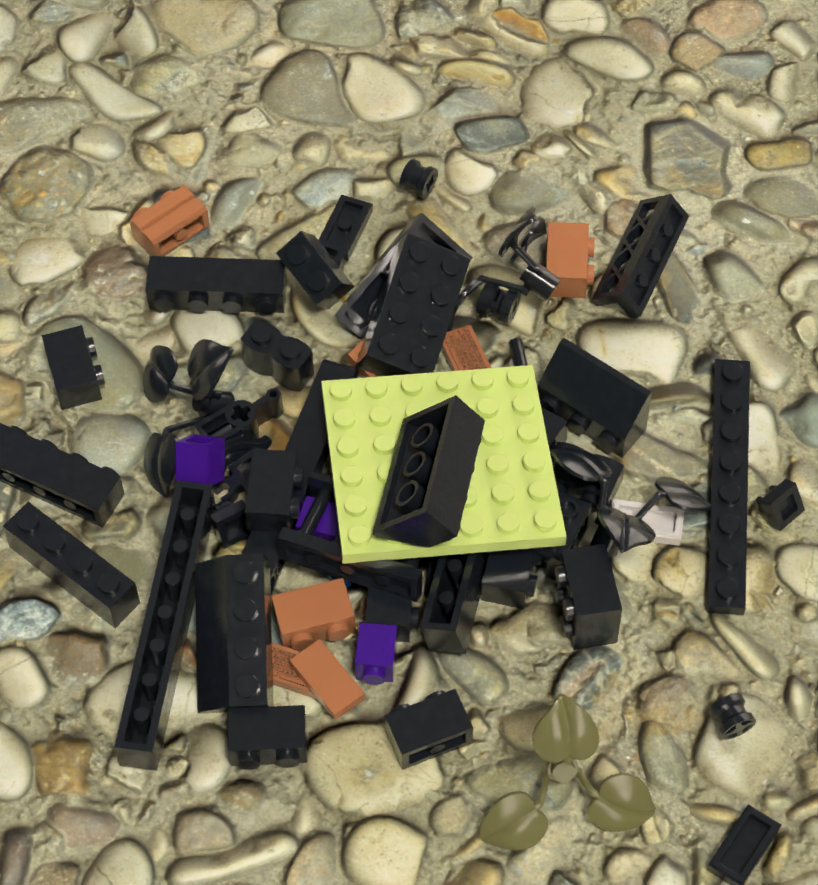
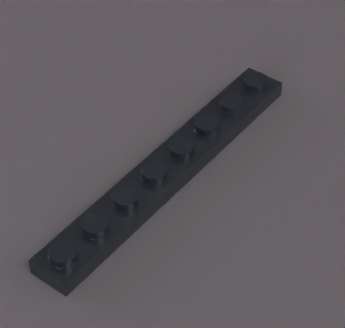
[707,359,750,615]

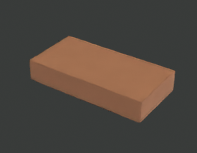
[289,639,365,720]

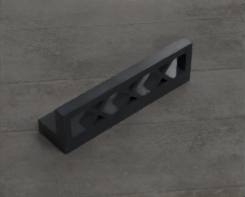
[591,194,689,318]

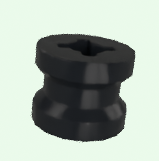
[399,158,438,199]
[708,693,756,740]

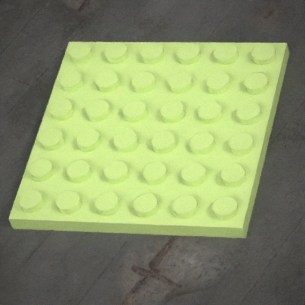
[321,365,567,564]

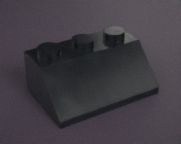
[537,338,652,458]

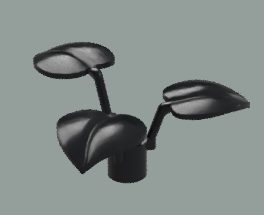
[447,206,561,332]
[143,339,235,496]
[550,447,712,557]

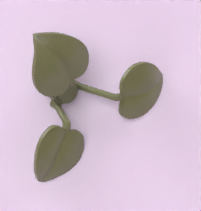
[479,693,656,850]

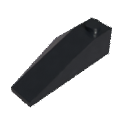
[334,213,473,338]

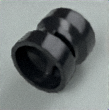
[476,283,521,324]

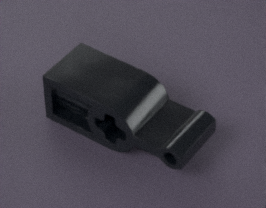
[193,387,284,440]

